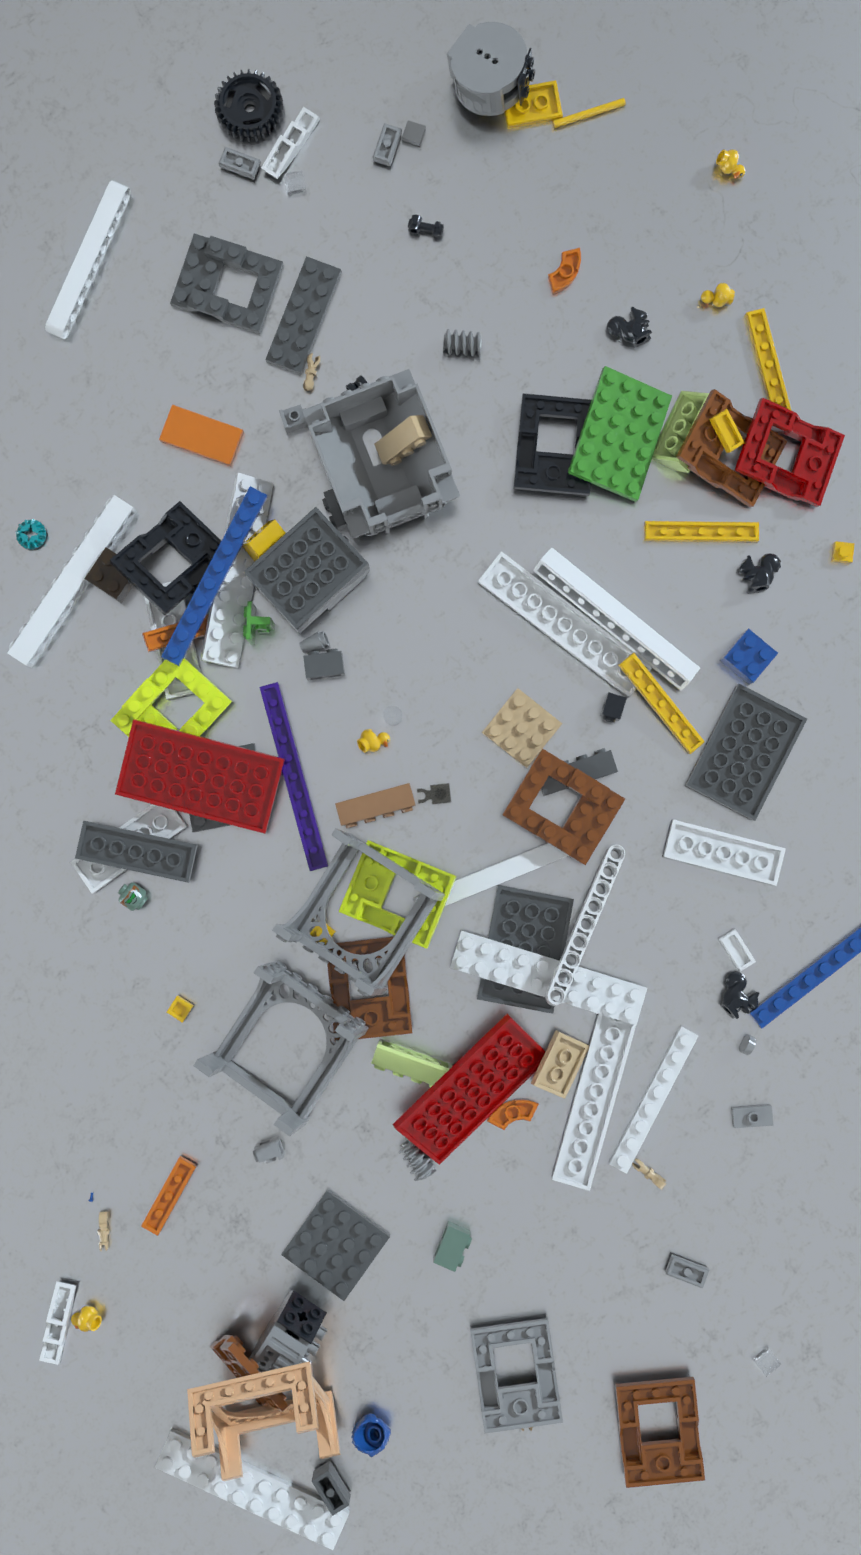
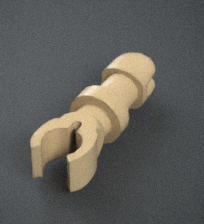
[303,353,320,391]
[632,1159,666,1190]
[97,1212,109,1251]

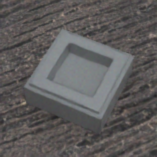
[402,120,426,146]

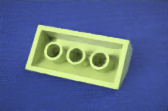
[652,391,709,473]
[371,1039,452,1088]

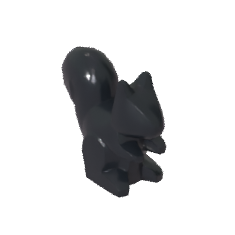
[607,307,652,347]
[739,553,781,593]
[721,971,759,1019]

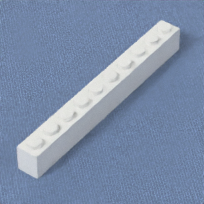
[8,495,137,668]
[533,548,700,691]

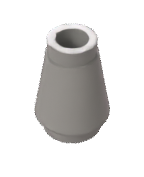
[299,631,329,653]

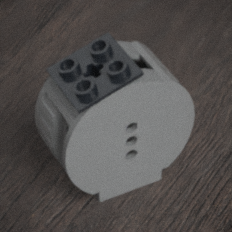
[447,22,535,116]

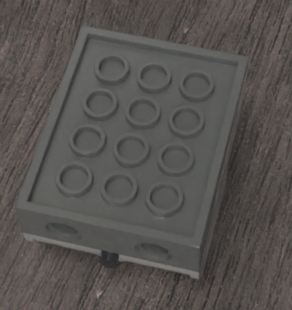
[244,507,370,634]

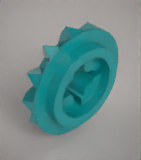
[15,519,46,549]

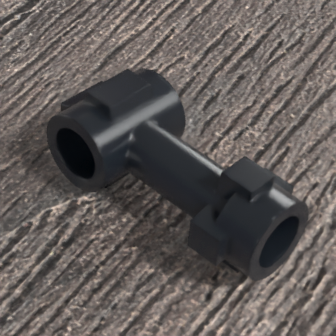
[408,214,444,237]

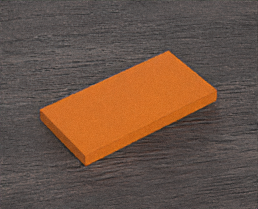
[159,405,244,466]

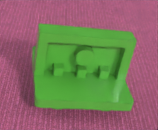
[243,601,275,645]

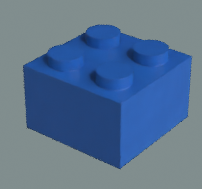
[720,628,778,685]

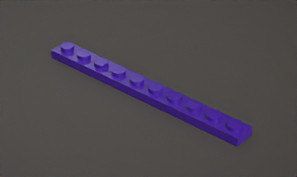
[259,682,329,871]

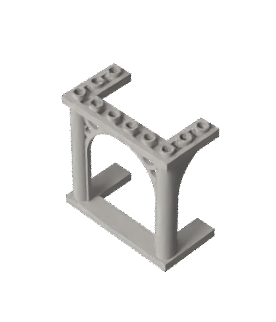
[272,828,445,997]
[193,961,369,1137]

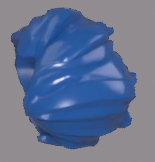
[351,1413,391,1457]

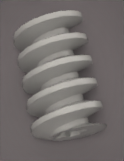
[443,329,482,357]
[399,1140,437,1181]

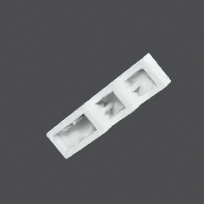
[261,107,320,179]
[39,1281,76,1365]

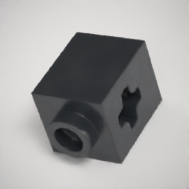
[600,692,627,723]

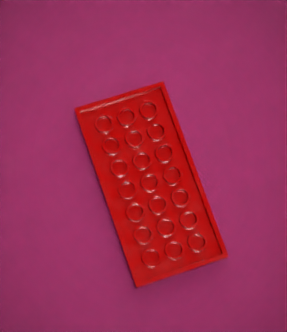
[115,719,285,834]
[392,1014,546,1165]

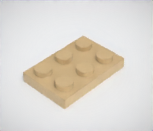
[531,1030,589,1099]

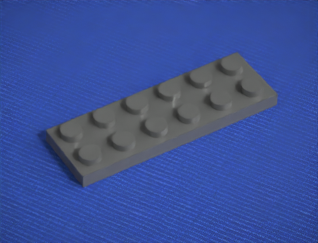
[265,256,342,375]
[75,821,198,883]

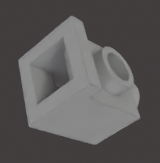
[279,404,308,434]
[253,1136,285,1164]

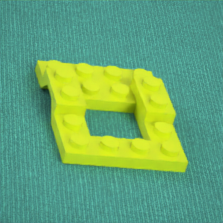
[110,658,233,737]
[338,840,457,949]

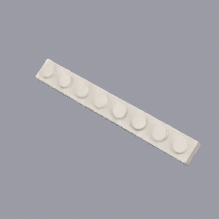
[609,1026,699,1174]

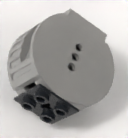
[249,1290,328,1372]

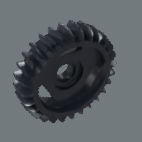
[214,69,284,142]

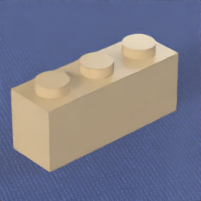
[374,415,432,466]

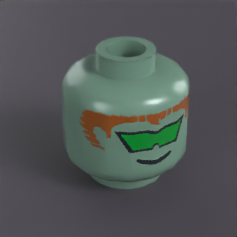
[118,882,148,911]

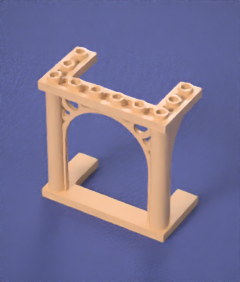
[187,1362,341,1481]

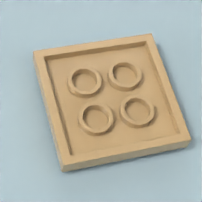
[482,688,563,768]

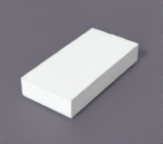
[718,929,756,972]

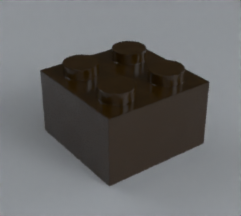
[84,547,133,603]

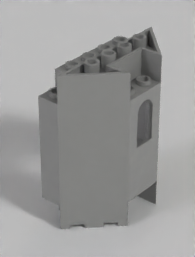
[302,369,460,538]

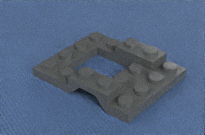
[170,233,283,334]

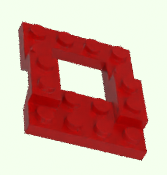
[734,398,845,507]

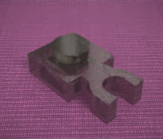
[417,783,451,805]

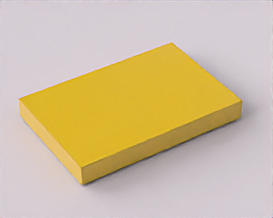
[504,80,563,129]

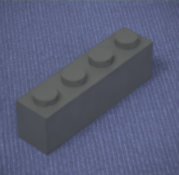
[541,748,618,796]

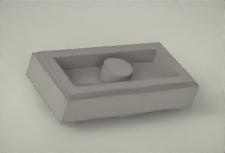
[373,123,402,166]
[218,147,261,180]
[732,1105,774,1128]
[665,1254,709,1288]

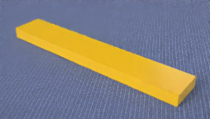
[745,308,792,411]
[644,521,759,542]
[618,653,705,754]

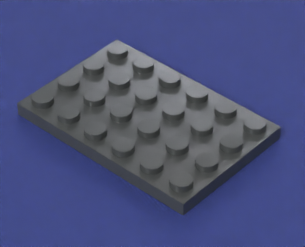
[686,684,807,821]
[477,885,574,1014]

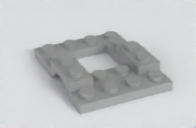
[470,1318,563,1434]

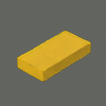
[709,409,745,453]

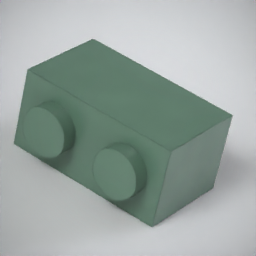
[433,1221,472,1272]

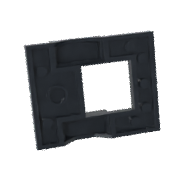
[513,393,592,496]
[110,501,221,615]

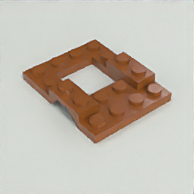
[676,389,787,507]
[502,749,625,865]
[325,937,413,1042]
[209,1335,289,1412]
[615,1377,705,1488]

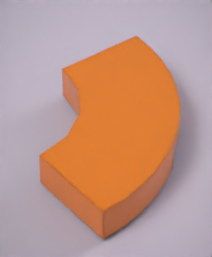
[548,248,581,295]
[487,1099,539,1130]

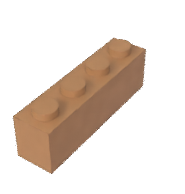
[335,783,416,829]

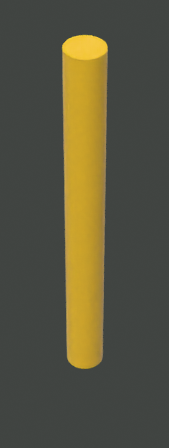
[553,98,626,129]

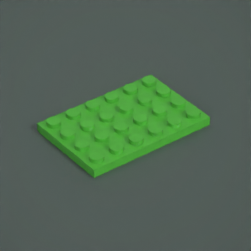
[568,366,672,502]

